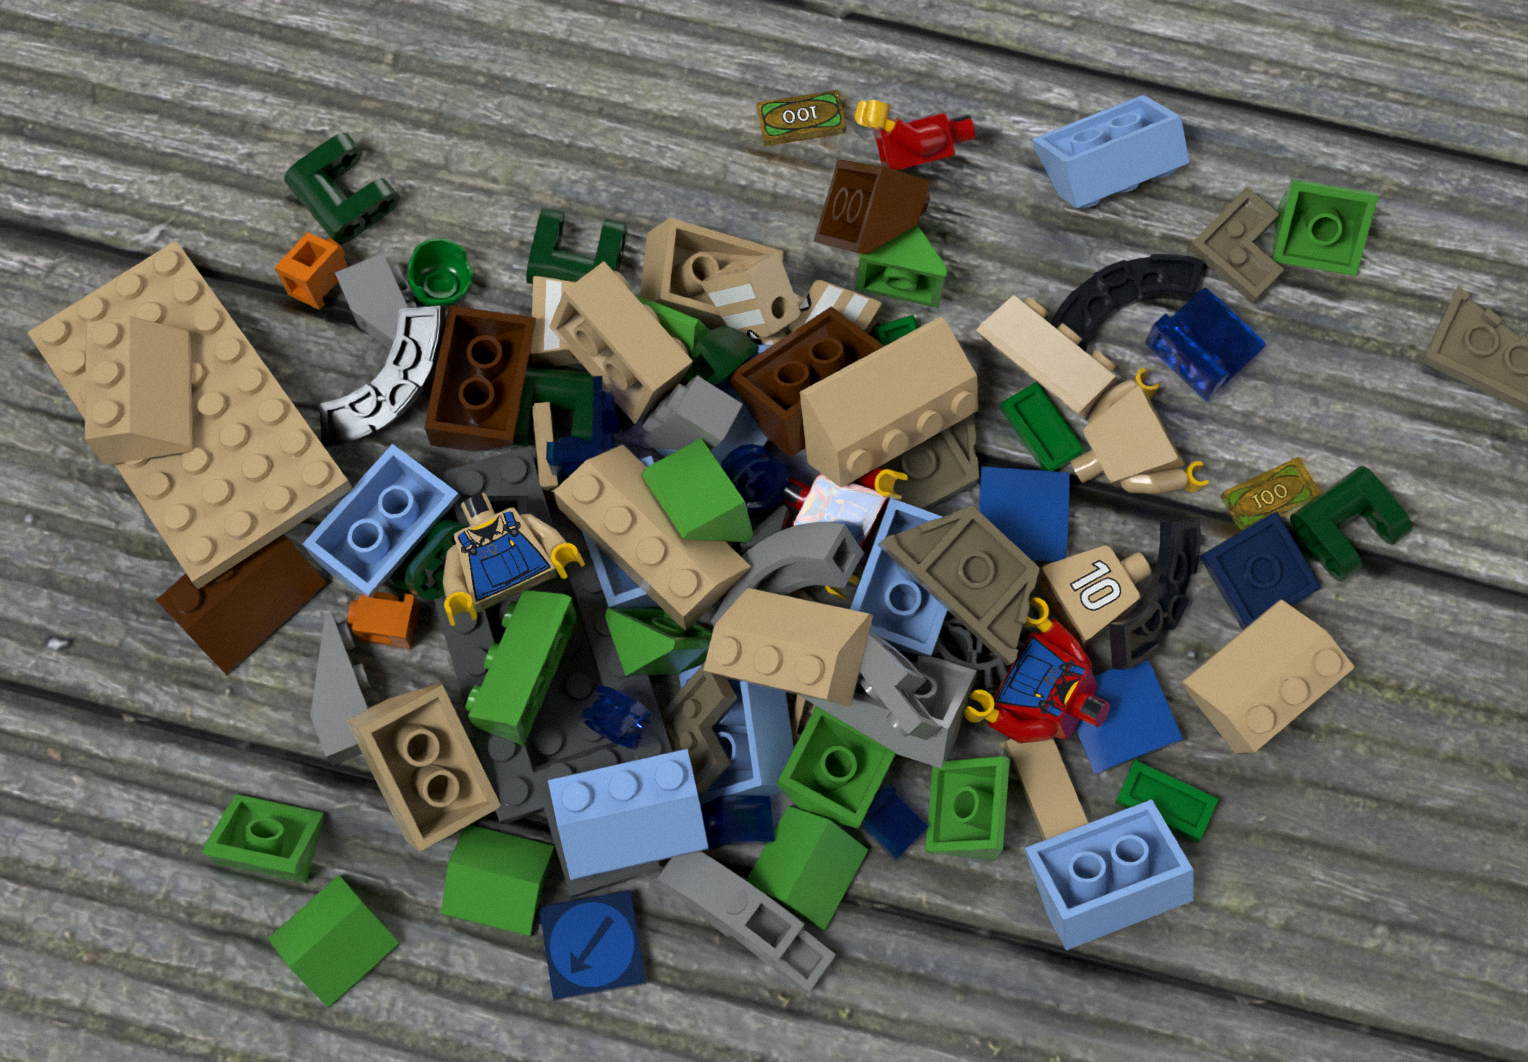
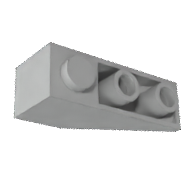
[335,253,438,381]
[639,376,743,451]
[310,612,377,766]

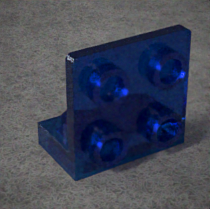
[1145,288,1266,402]
[546,376,620,485]

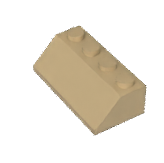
[800,317,979,488]
[553,445,751,631]

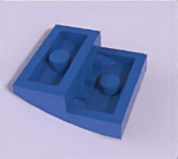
[978,466,1069,562]
[1075,658,1184,775]

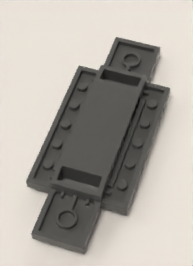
[425,446,672,899]

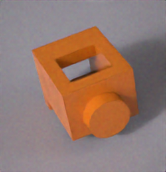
[274,232,348,310]
[347,592,420,649]

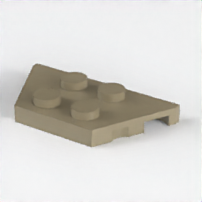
[879,414,979,510]
[878,505,1040,665]

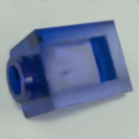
[860,784,928,861]
[701,796,774,850]

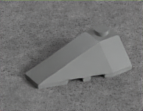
[799,656,977,769]

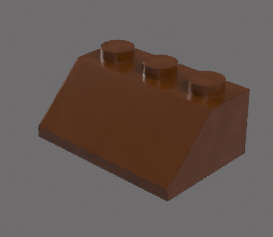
[814,159,930,255]
[424,305,536,452]
[729,306,884,457]
[156,534,328,676]

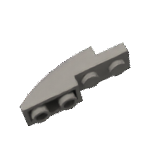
[857,630,940,740]
[655,851,836,994]

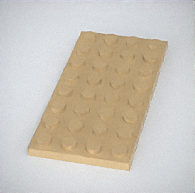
[27,241,353,589]

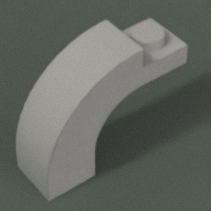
[711,522,864,626]

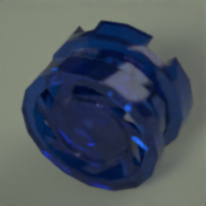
[721,444,789,515]
[580,685,654,750]

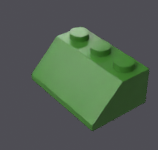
[465,590,577,746]

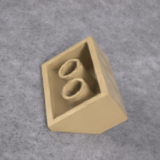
[549,262,693,424]
[976,295,1118,421]
[85,316,193,465]
[703,588,873,707]
[1180,600,1355,754]
[346,683,501,852]

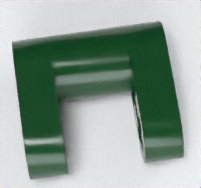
[284,133,400,245]
[526,207,627,285]
[509,367,603,454]
[1290,466,1413,582]
[386,517,469,600]

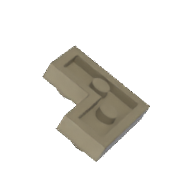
[1189,187,1284,304]
[660,662,737,792]

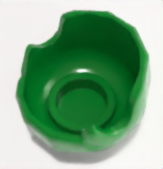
[407,238,473,308]

